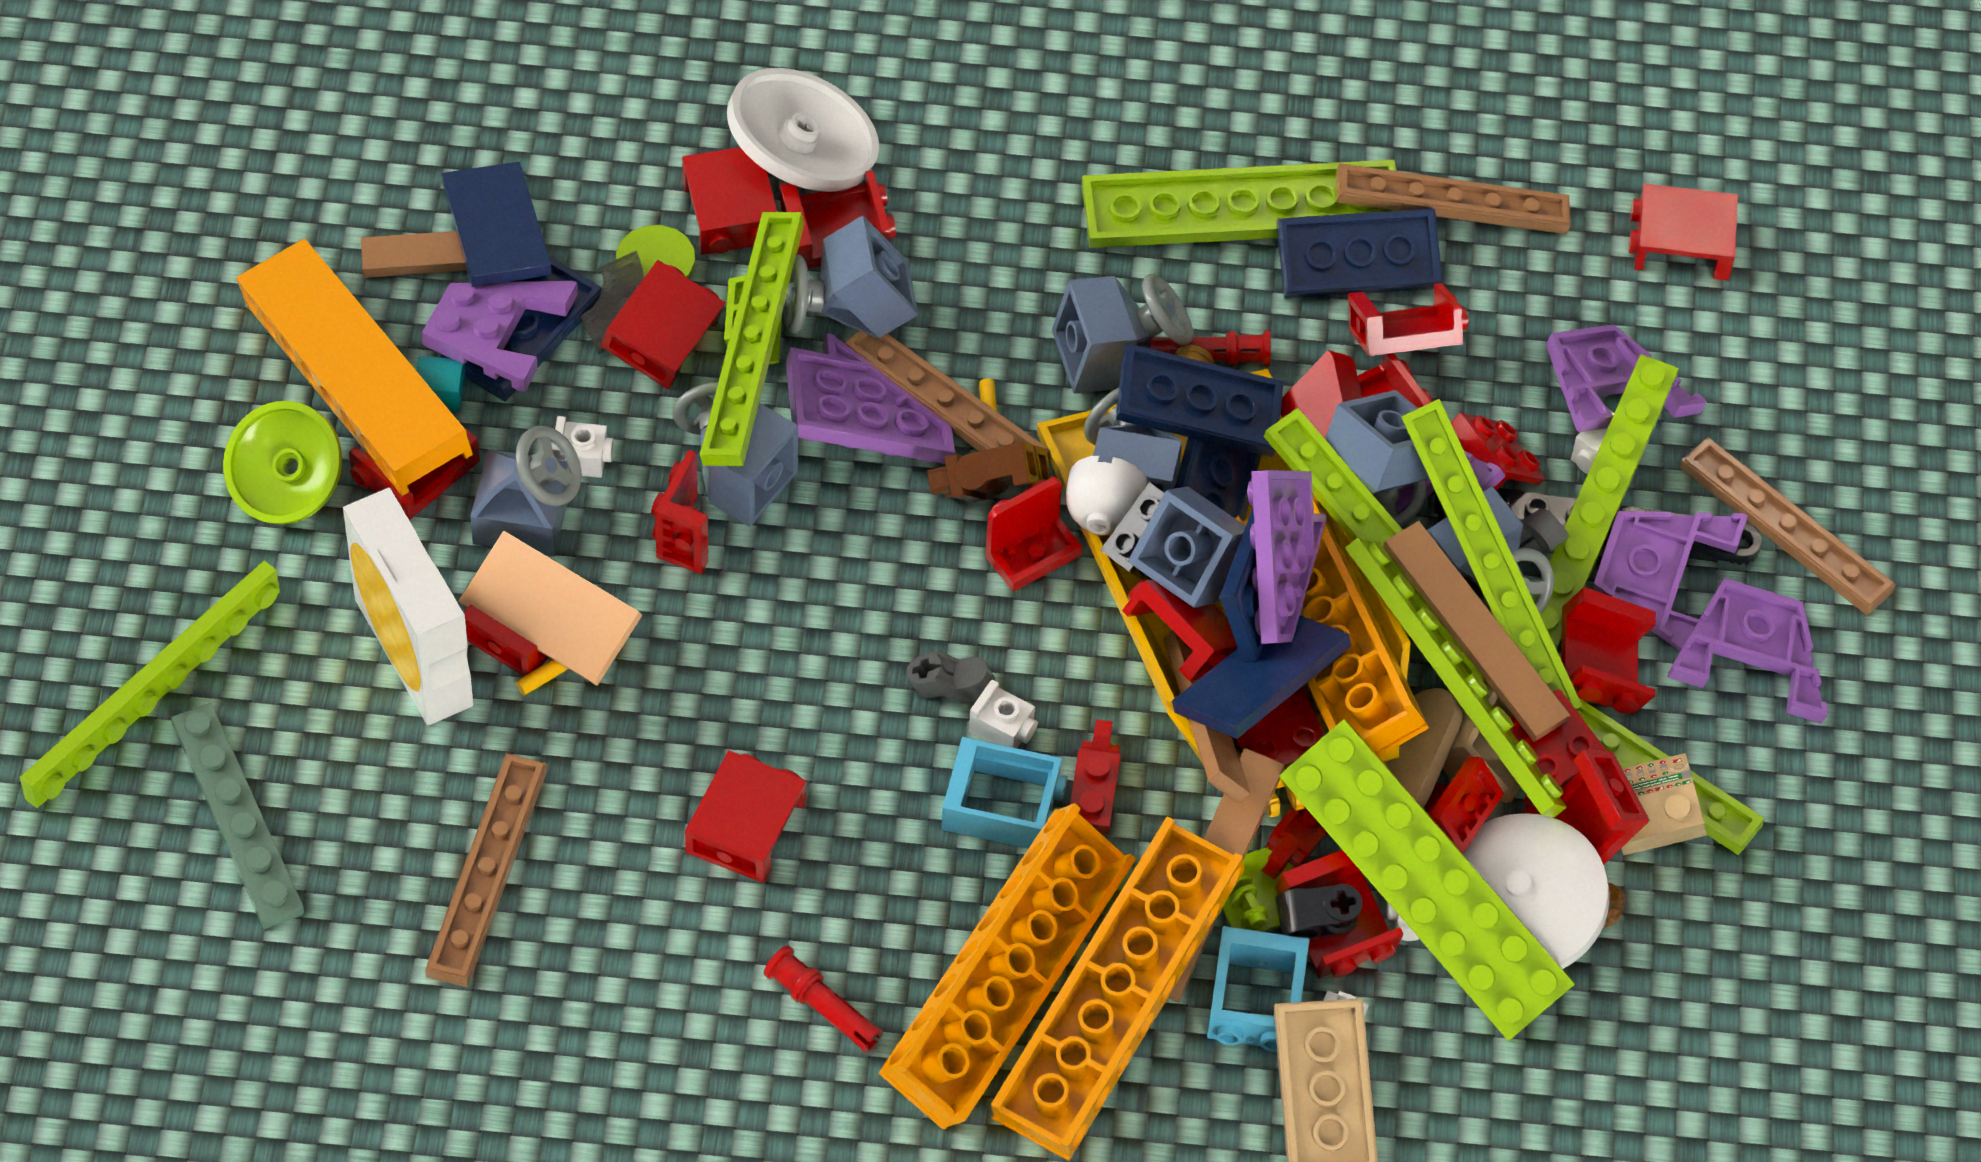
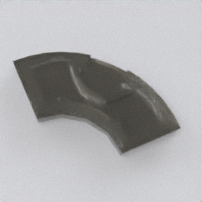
[580,251,644,354]

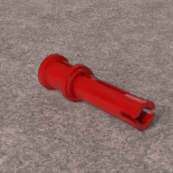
[1149,331,1271,367]
[763,945,883,1053]

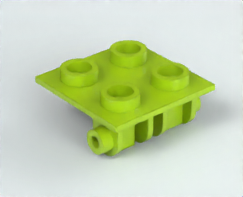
[1222,848,1295,932]

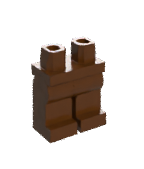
[927,442,1051,503]

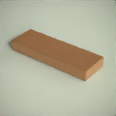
[361,231,467,278]

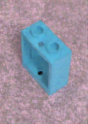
[941,737,1068,849]
[1207,926,1309,1052]

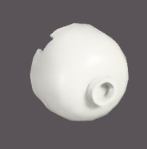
[1065,456,1149,535]

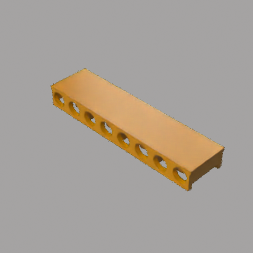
[235,238,473,496]
[1235,495,1429,757]
[878,803,1136,1130]
[991,816,1245,1161]

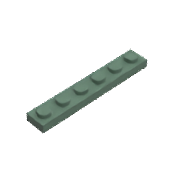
[171,703,304,930]

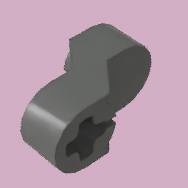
[1519,509,1569,563]
[906,651,996,704]

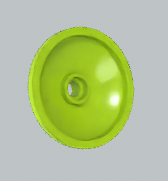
[223,401,342,525]

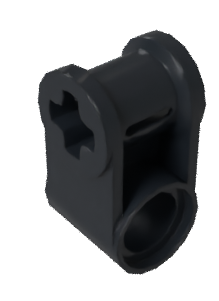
[1275,884,1362,940]

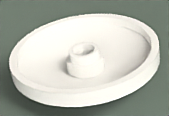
[727,68,879,192]
[1463,813,1609,968]

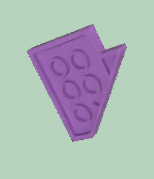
[786,333,955,464]
[1247,470,1326,644]

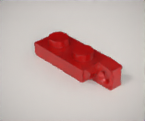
[1070,719,1121,834]
[1261,807,1328,880]

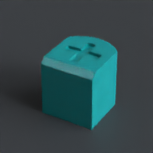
[416,356,466,412]

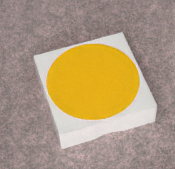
[343,487,474,726]

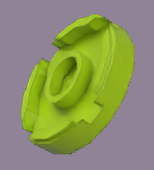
[616,225,695,289]

